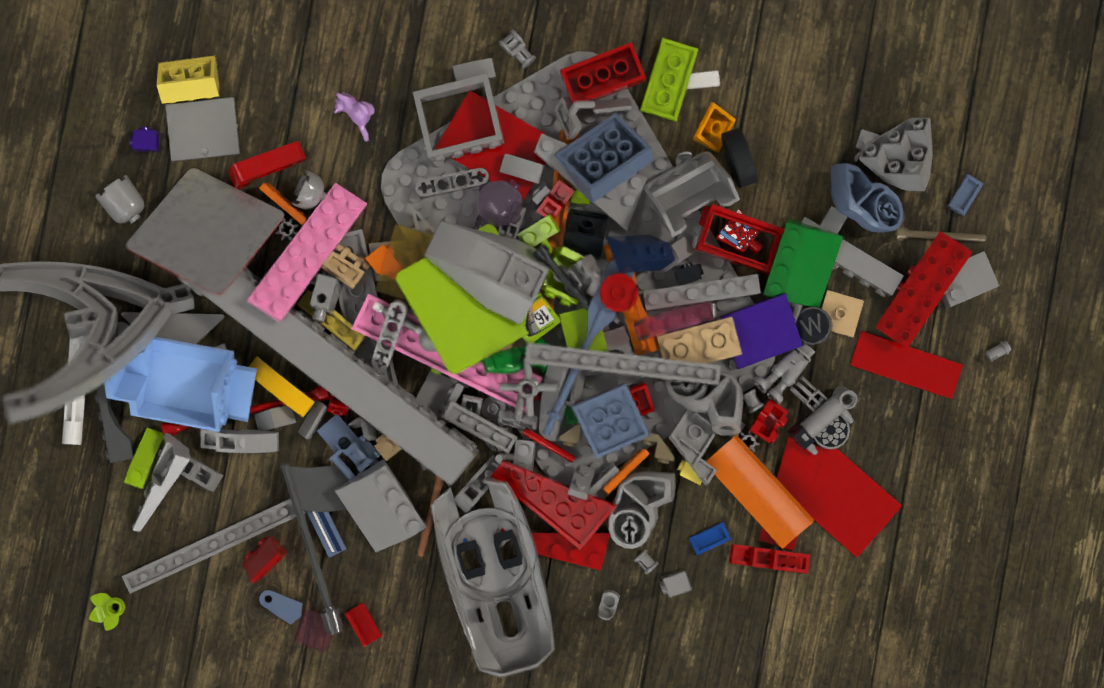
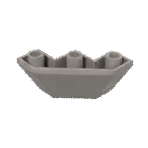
[859,118,933,191]

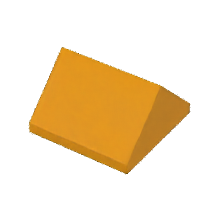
[692,102,736,153]

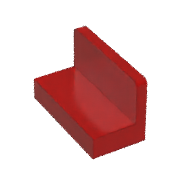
[345,602,383,647]

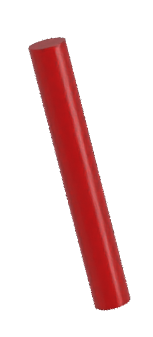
[522,428,576,463]

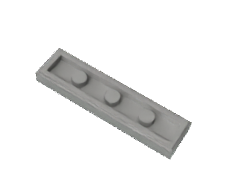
[441,400,517,454]

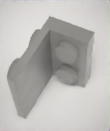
[415,370,465,421]

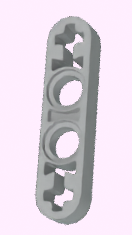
[415,168,489,198]
[371,299,408,371]

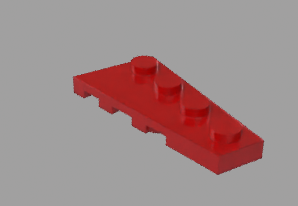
[532,533,610,570]

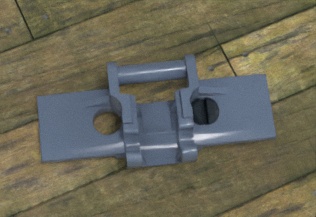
[317,415,381,480]

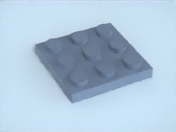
[572,382,650,459]

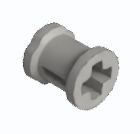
[742,389,764,413]
[633,549,659,575]

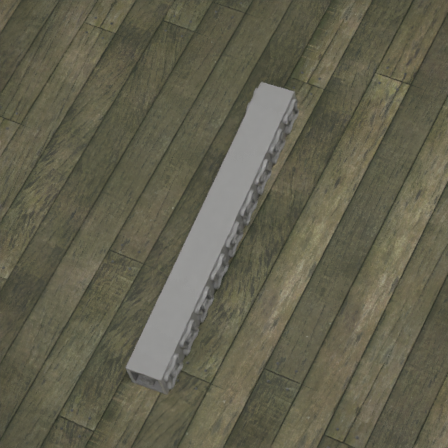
[178,267,479,485]

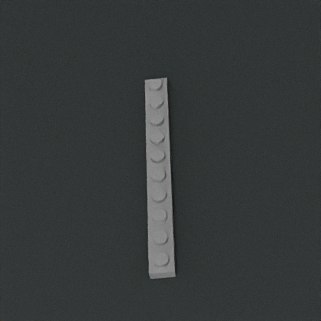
[524,343,721,385]
[122,499,306,594]

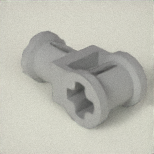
[498,29,536,69]

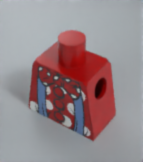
[715,209,763,254]

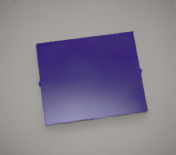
[720,293,803,369]

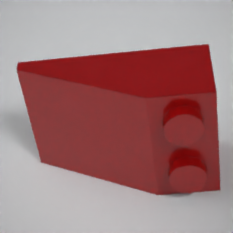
[242,536,288,583]

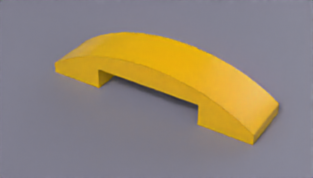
[249,356,315,417]

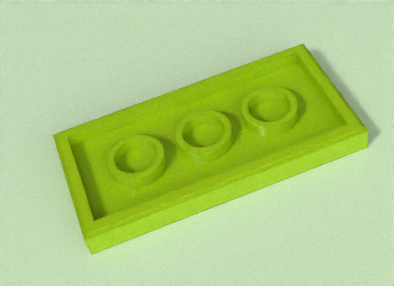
[640,38,699,122]

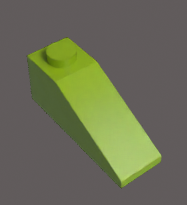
[124,427,164,489]

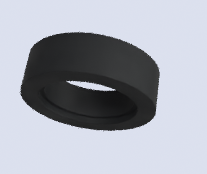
[721,128,757,188]

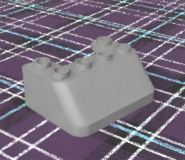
[644,152,740,237]

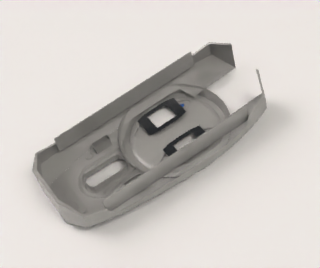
[431,477,555,677]

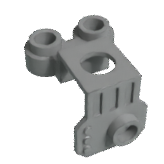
[553,254,602,298]

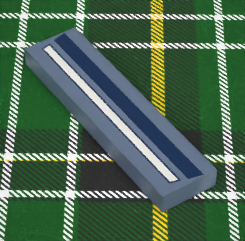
[306,511,347,558]

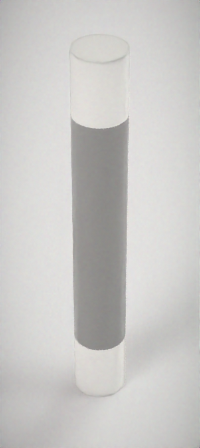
[373,302,424,335]

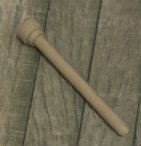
[894,226,987,242]

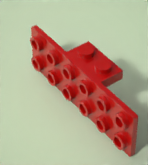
[876,231,972,348]

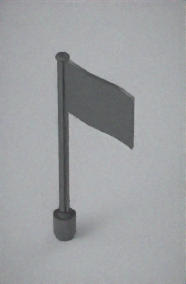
[279,463,351,635]

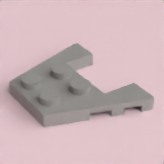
[669,409,746,485]

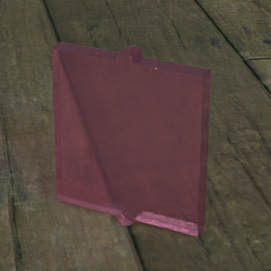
[296,609,331,652]

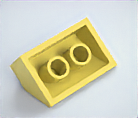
[157,56,219,104]

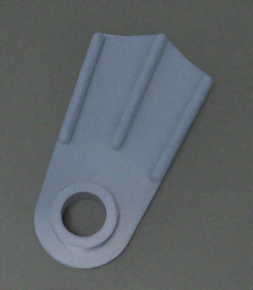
[259,590,303,625]

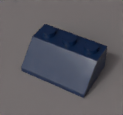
[606,235,675,273]

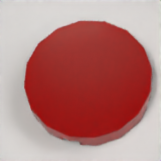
[599,273,638,312]

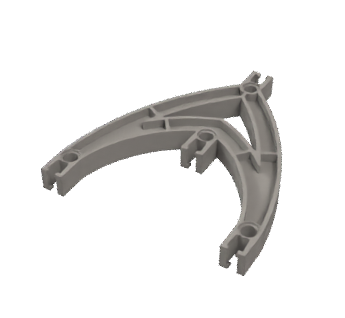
[0,262,194,423]

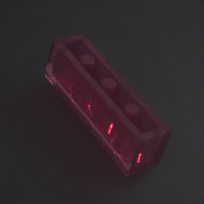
[633,301,714,341]

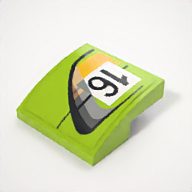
[521,292,562,344]

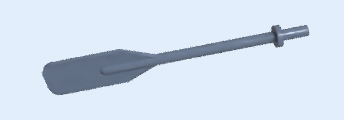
[542,260,634,436]

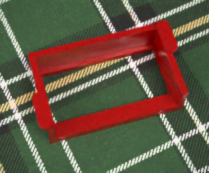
[694,204,784,275]

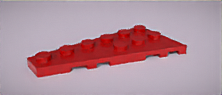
[491,460,617,550]

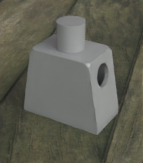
[310,274,342,323]

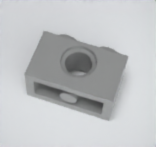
[659,569,692,598]

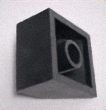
[564,209,608,257]

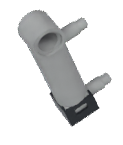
[787,386,857,455]

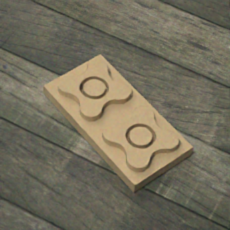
[657,317,742,364]

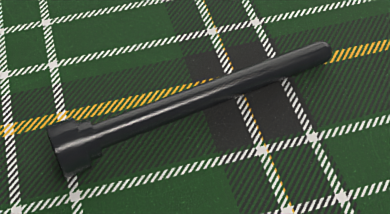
[533,244,591,311]

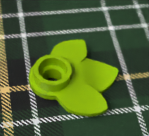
[89,593,125,631]

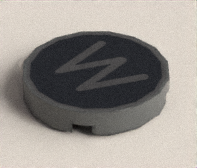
[796,307,833,345]

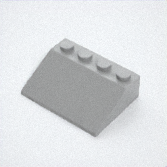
[335,459,427,552]

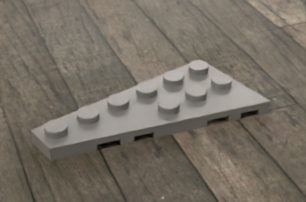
[534,134,647,232]

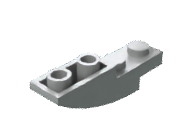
[201,429,279,453]

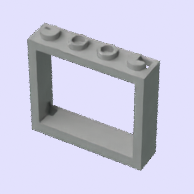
[413,73,505,162]

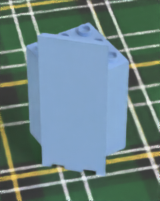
[104,337,257,432]

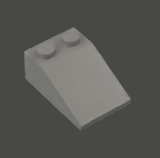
[942,251,999,308]

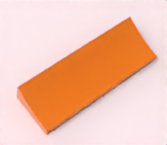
[706,435,815,549]

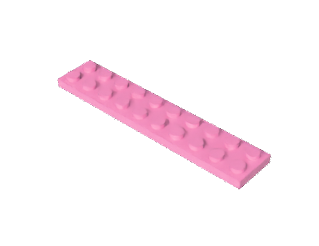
[352,294,543,413]

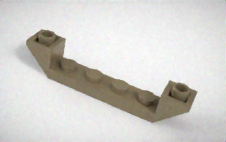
[559,423,674,464]

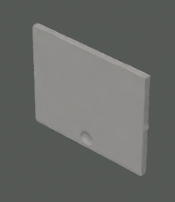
[166,97,240,162]

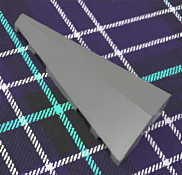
[132,433,190,532]

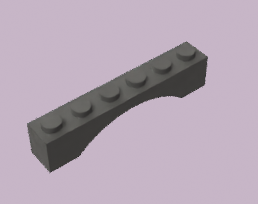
[95,383,136,463]

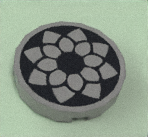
[813,414,850,449]

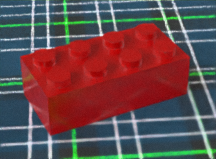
[560,42,646,104]

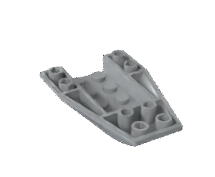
[424,221,552,325]

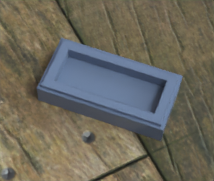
[947,174,984,216]

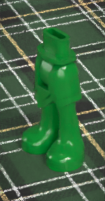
[482,338,548,374]

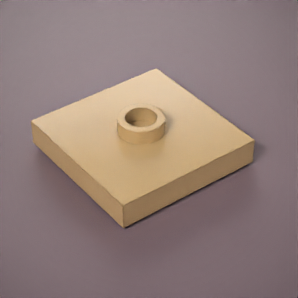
[821,290,864,338]

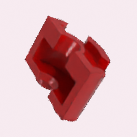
[749,399,789,443]

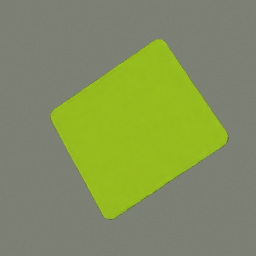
[396,224,529,374]

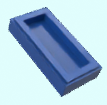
[688,522,732,555]

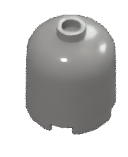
[95,175,144,224]

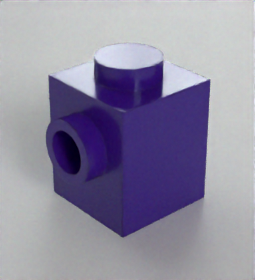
[130,127,160,152]

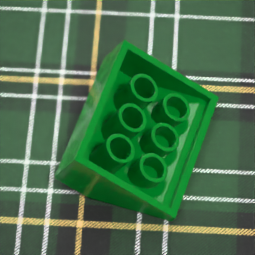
[763,218,844,308]

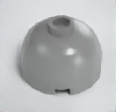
[292,170,326,209]

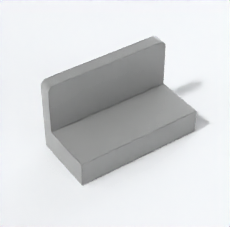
[588,461,620,500]

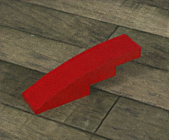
[729,544,810,574]

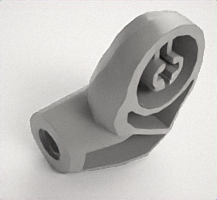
[666,372,743,436]
[608,471,676,549]

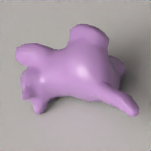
[334,92,375,142]

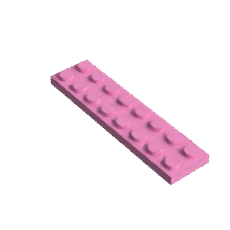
[248,183,367,323]

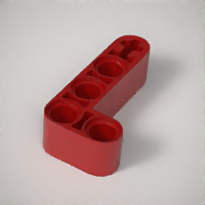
[228,141,307,189]

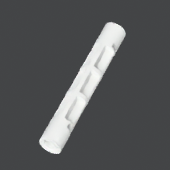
[62,336,88,445]

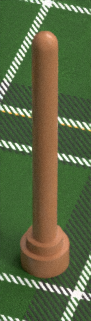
[418,474,444,557]

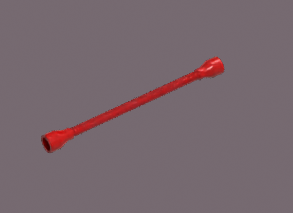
[162,386,330,436]

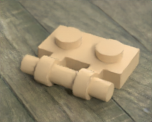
[321,244,371,289]

